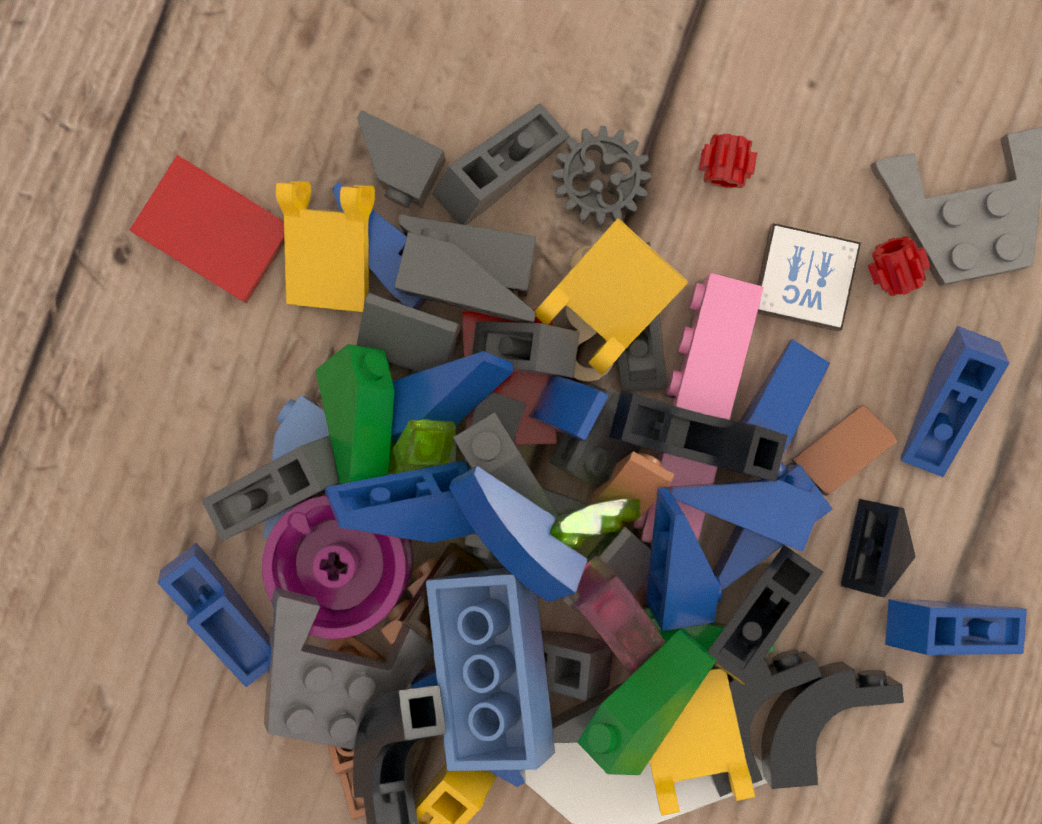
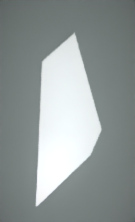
[525,743,767,824]

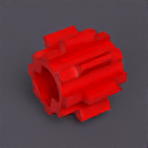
[698,134,758,189]
[868,236,930,296]

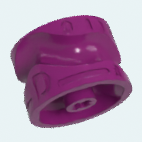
[262,494,414,639]

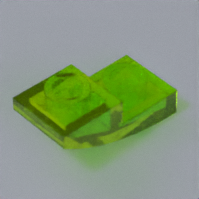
[392,419,456,474]
[550,499,641,549]

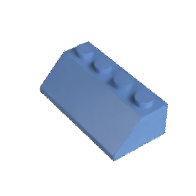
[426,568,555,771]

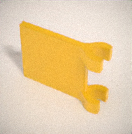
[276,181,375,312]
[535,218,688,375]
[650,668,755,816]

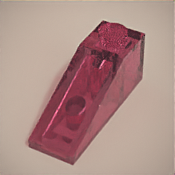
[567,556,666,675]

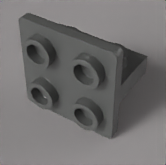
[549,383,641,488]

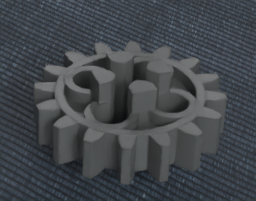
[552,126,651,227]

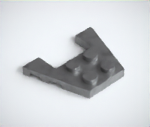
[871,127,1042,286]
[264,588,434,750]

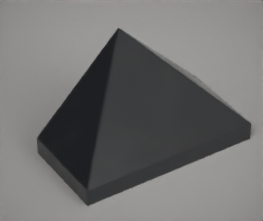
[840,499,916,598]

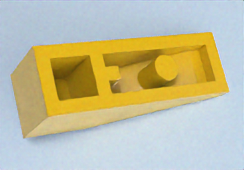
[415,764,497,824]

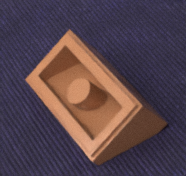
[792,405,898,496]

